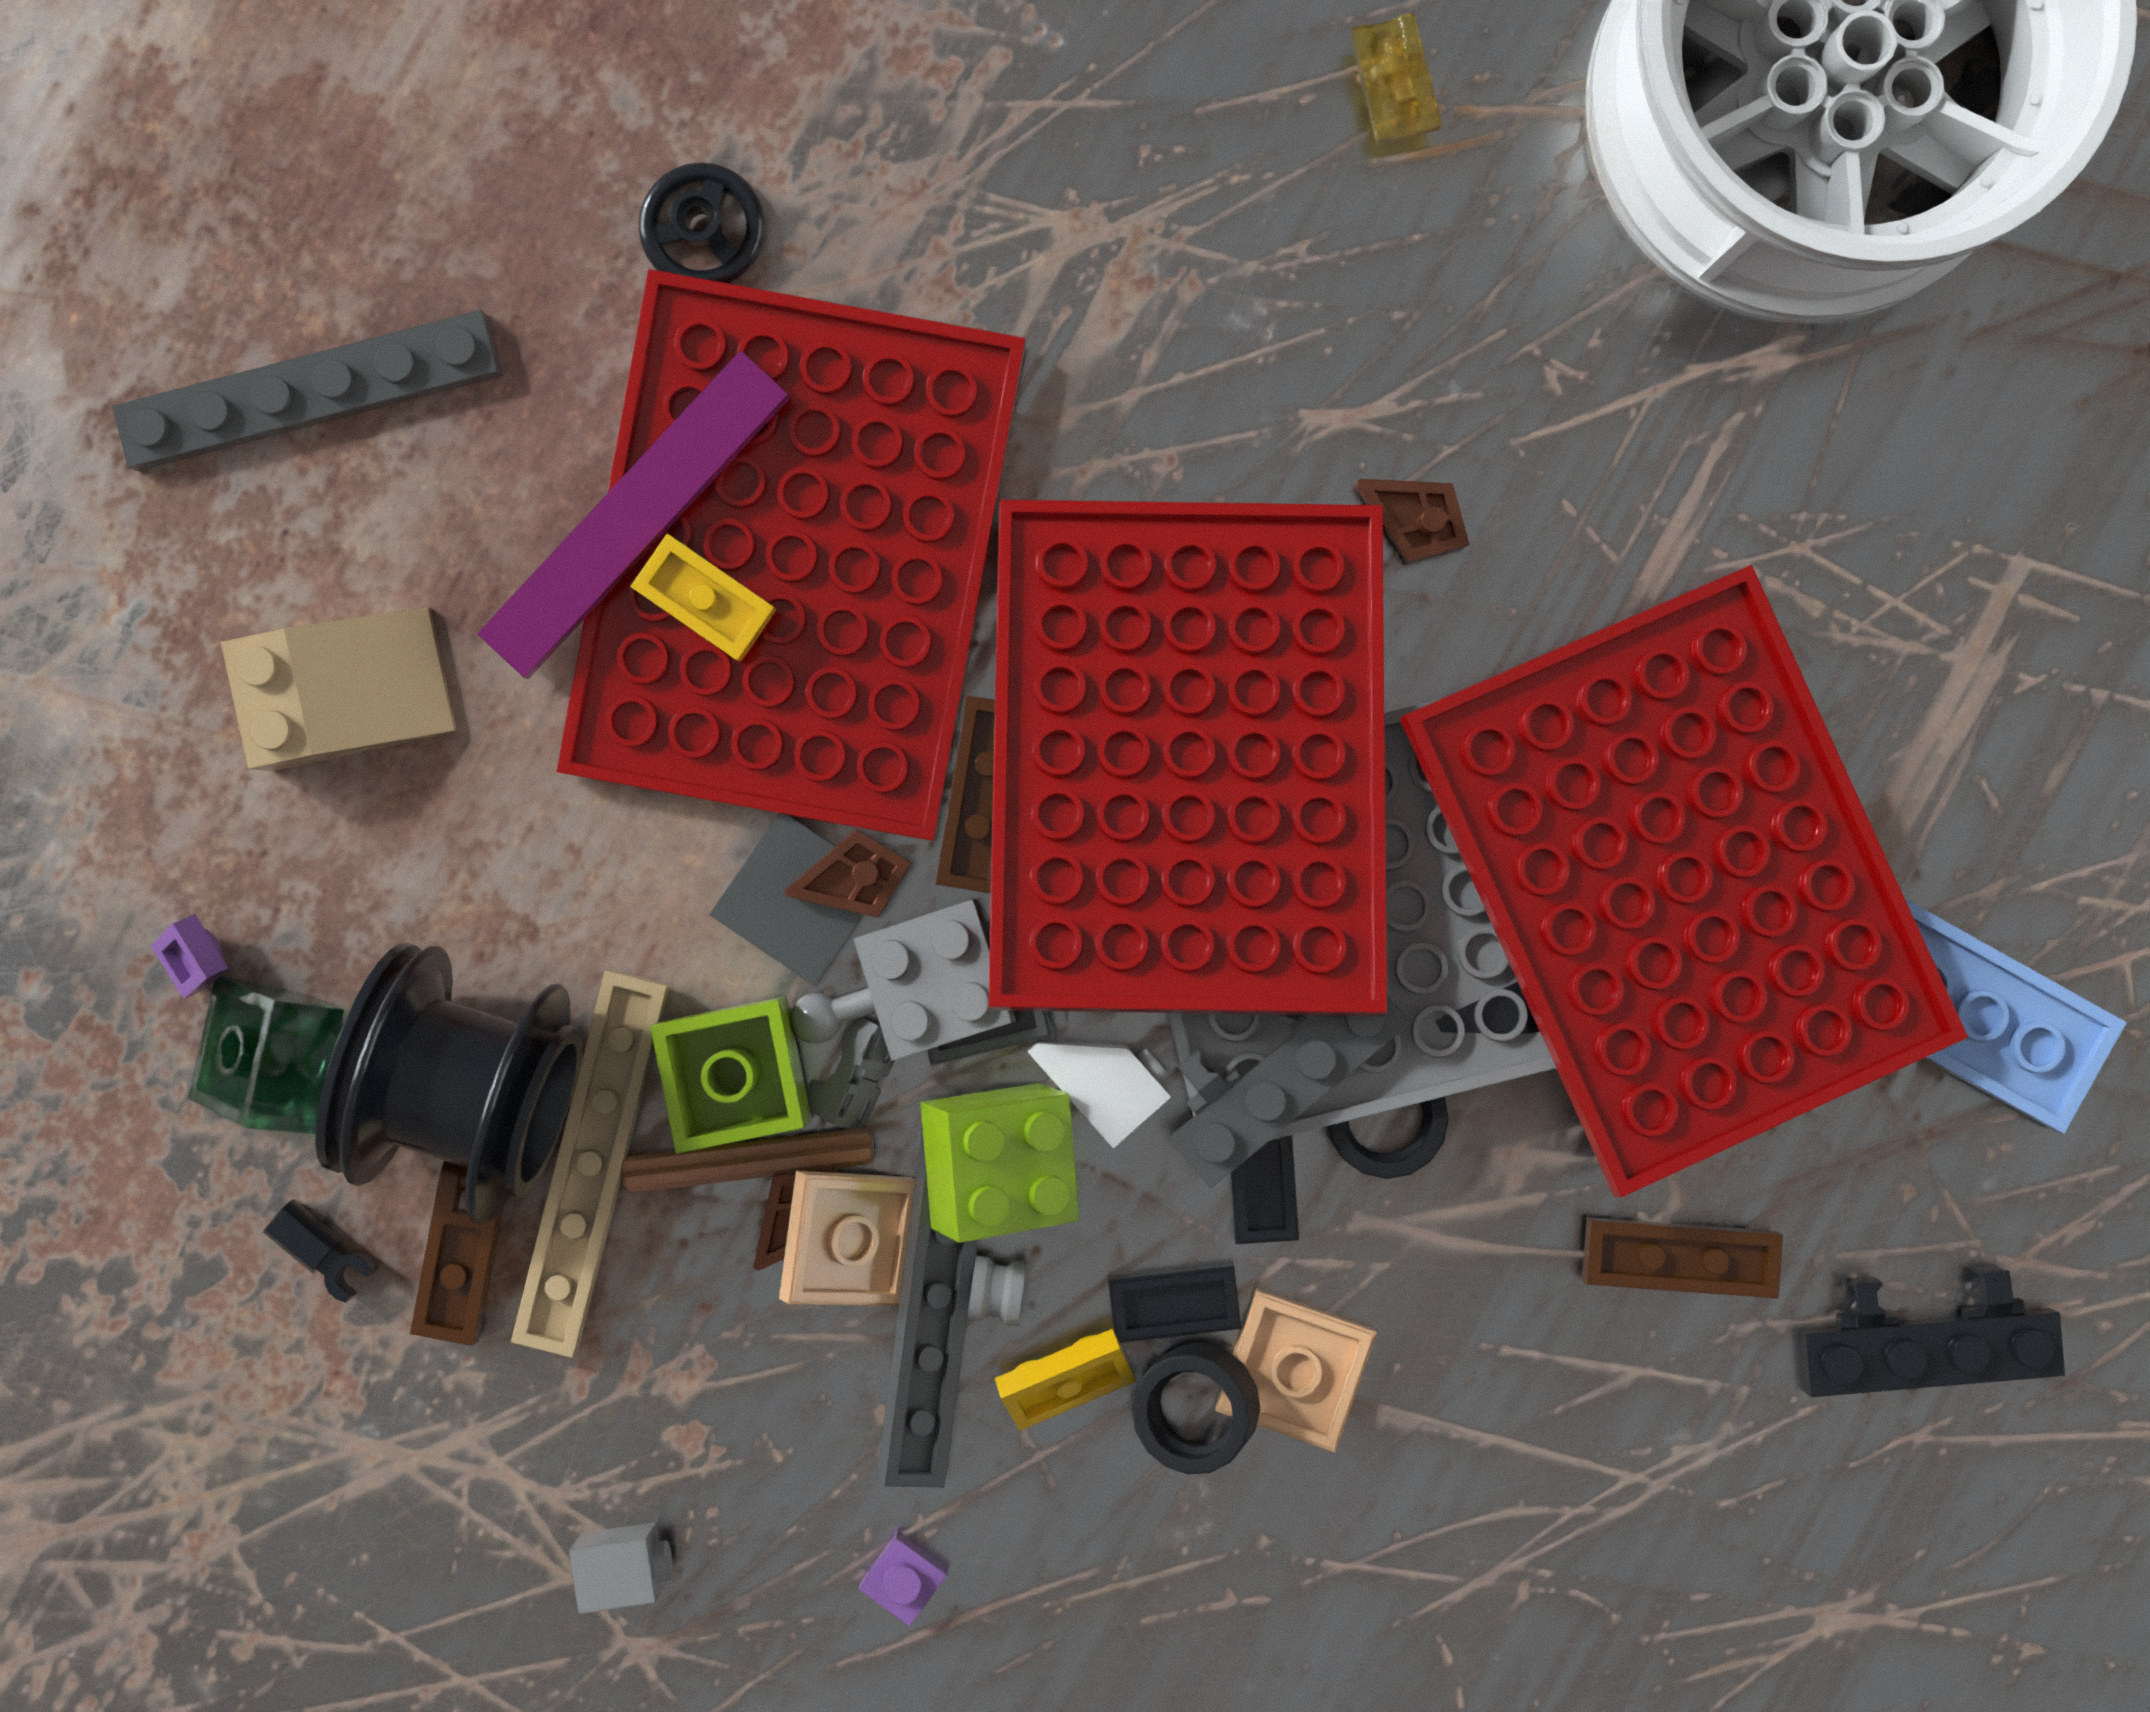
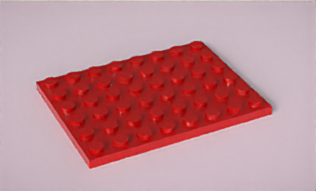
[556,269,1026,841]
[988,499,1387,1016]
[1400,565,1969,1198]

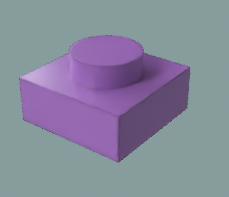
[151,914,228,999]
[858,1531,949,1627]

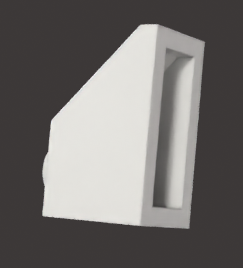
[1028,1039,1171,1149]

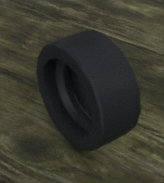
[1326,1096,1449,1179]
[1131,1343,1261,1474]

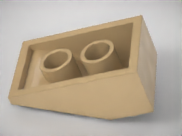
[221,607,457,772]

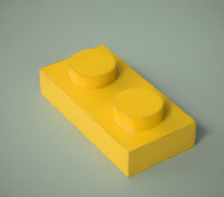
[630,534,777,662]
[994,1328,1137,1431]

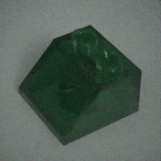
[187,976,345,1134]

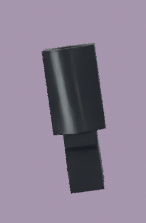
[263,1199,378,1303]

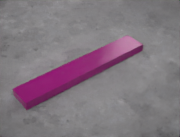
[477,350,790,679]

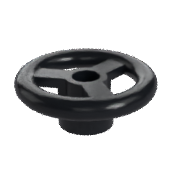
[639,162,765,283]

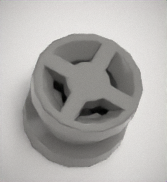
[968,1256,1027,1326]

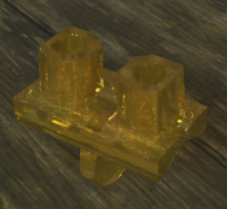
[1350,12,1442,145]

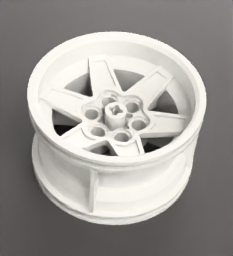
[1585,0,2137,324]

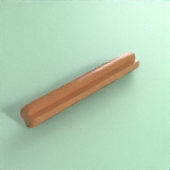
[622,1127,874,1193]

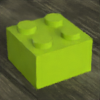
[650,996,812,1154]
[920,1083,1079,1243]

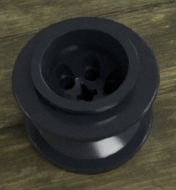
[315,943,583,1225]

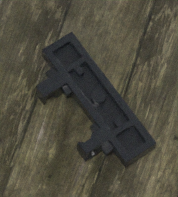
[1799,1265,2065,1397]

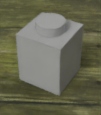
[569,1522,673,1614]

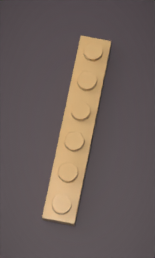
[511,969,671,1358]

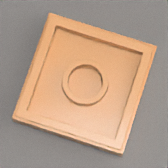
[779,1171,916,1307]
[1214,1287,1377,1453]

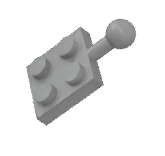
[791,899,1016,1061]

